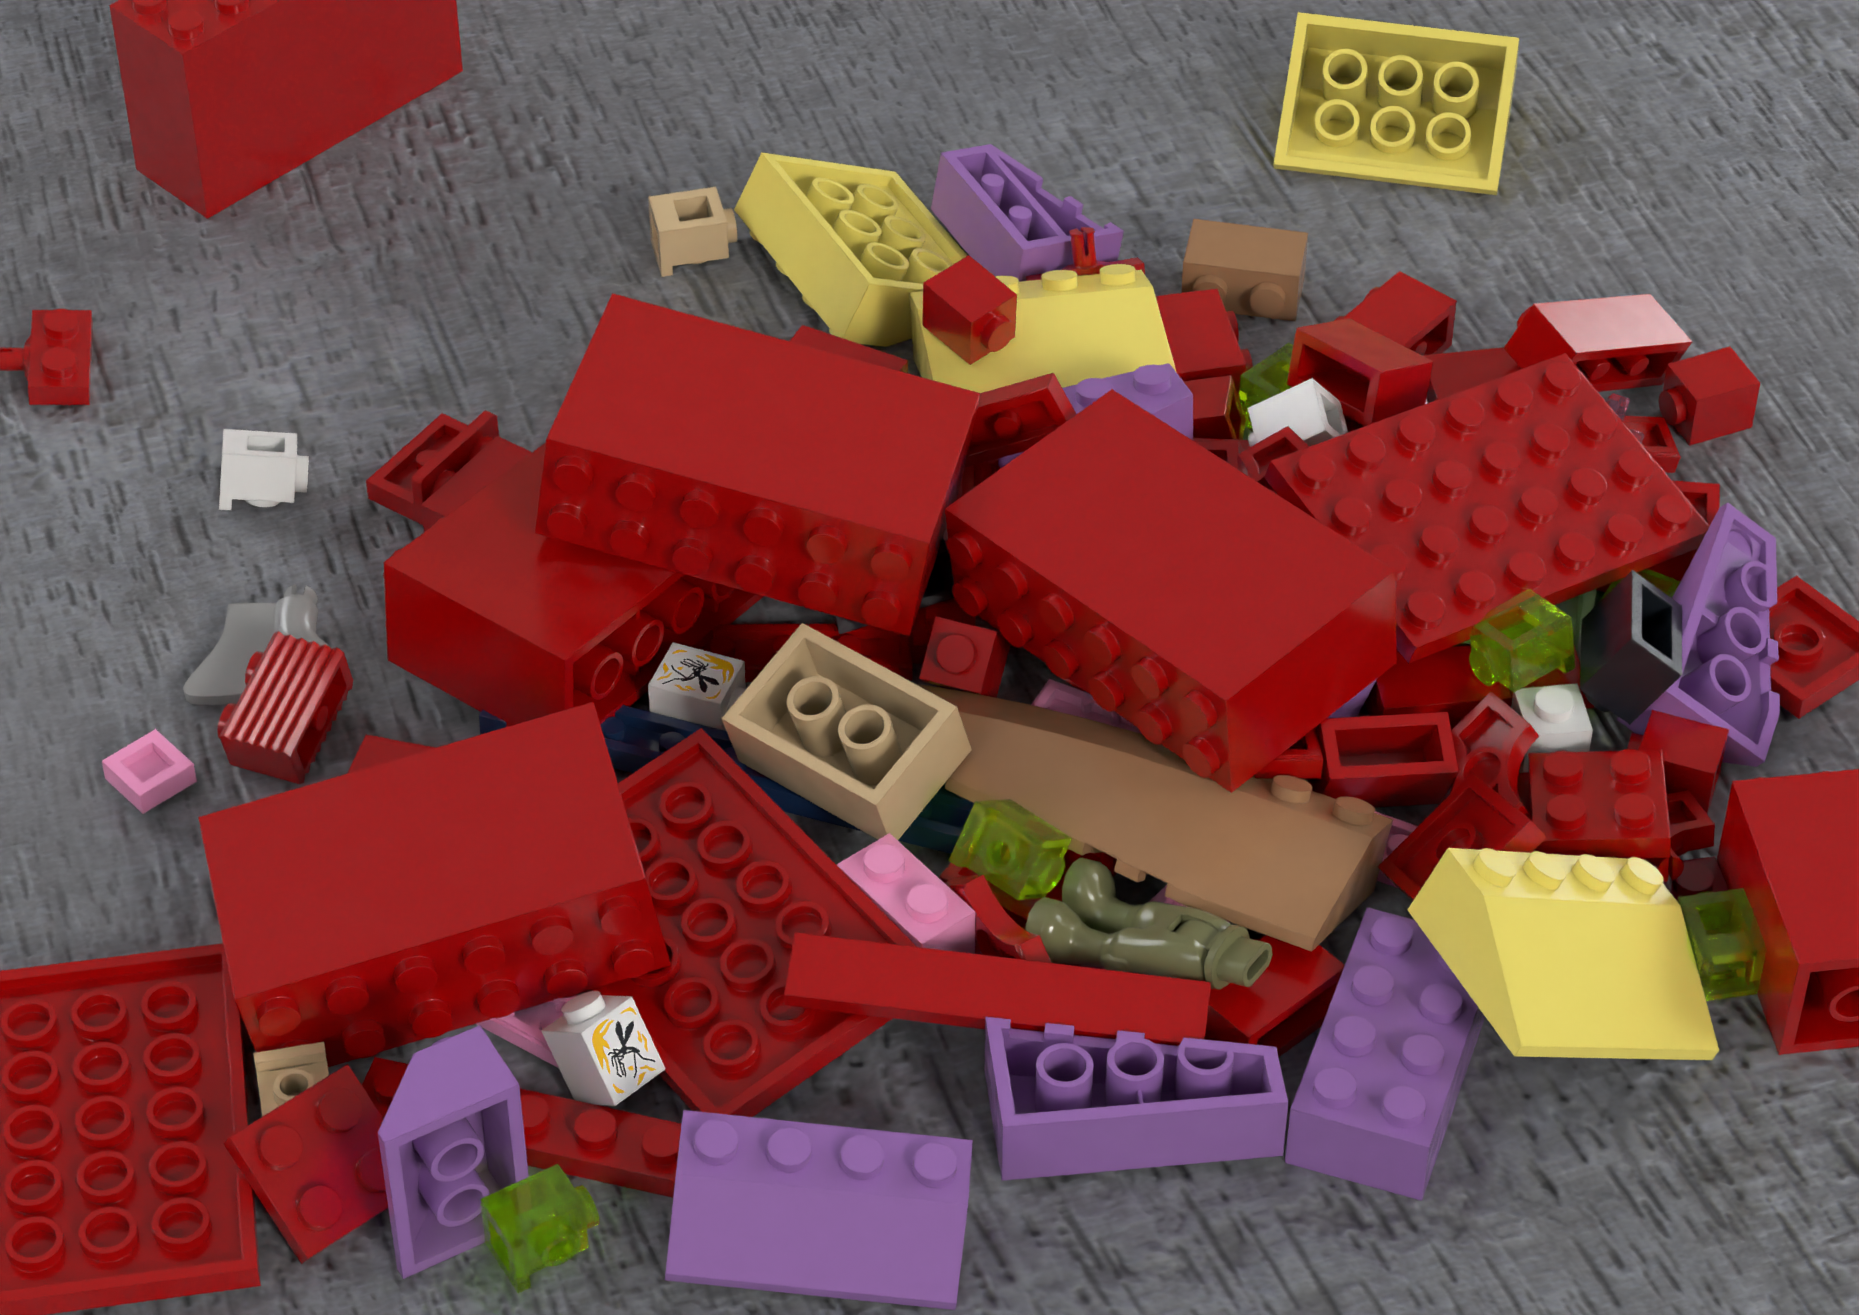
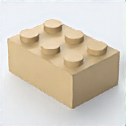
[721,623,972,840]

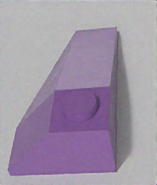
[1617,502,1780,767]

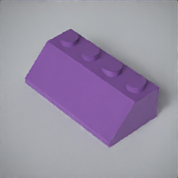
[665,1110,973,1310]

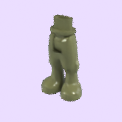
[1025,858,1272,989]

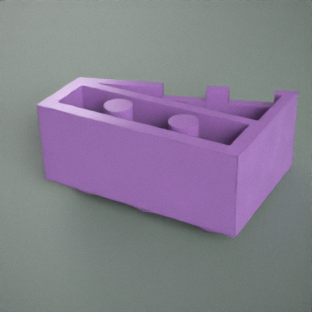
[931,144,1124,282]

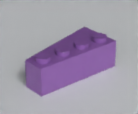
[984,1017,1288,1181]

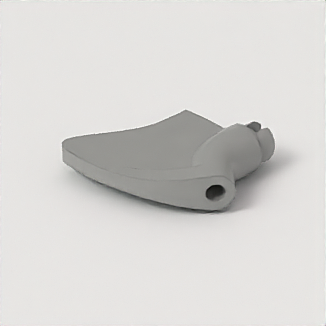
[183,584,333,705]

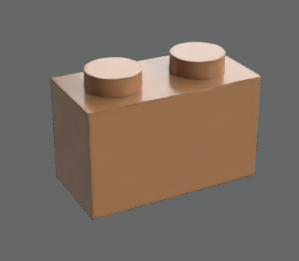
[1181,219,1308,321]

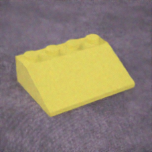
[1273,12,1519,195]
[734,152,967,347]
[909,264,1177,393]
[1408,848,1719,1060]

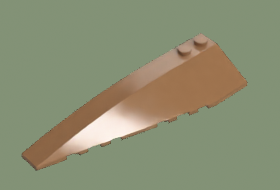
[916,684,1393,951]

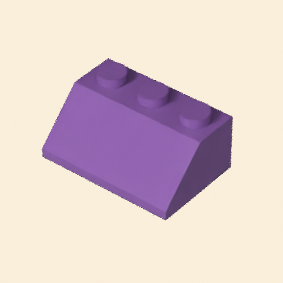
[378,1025,533,1279]

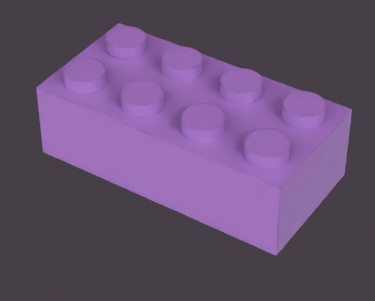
[1285,907,1485,1201]

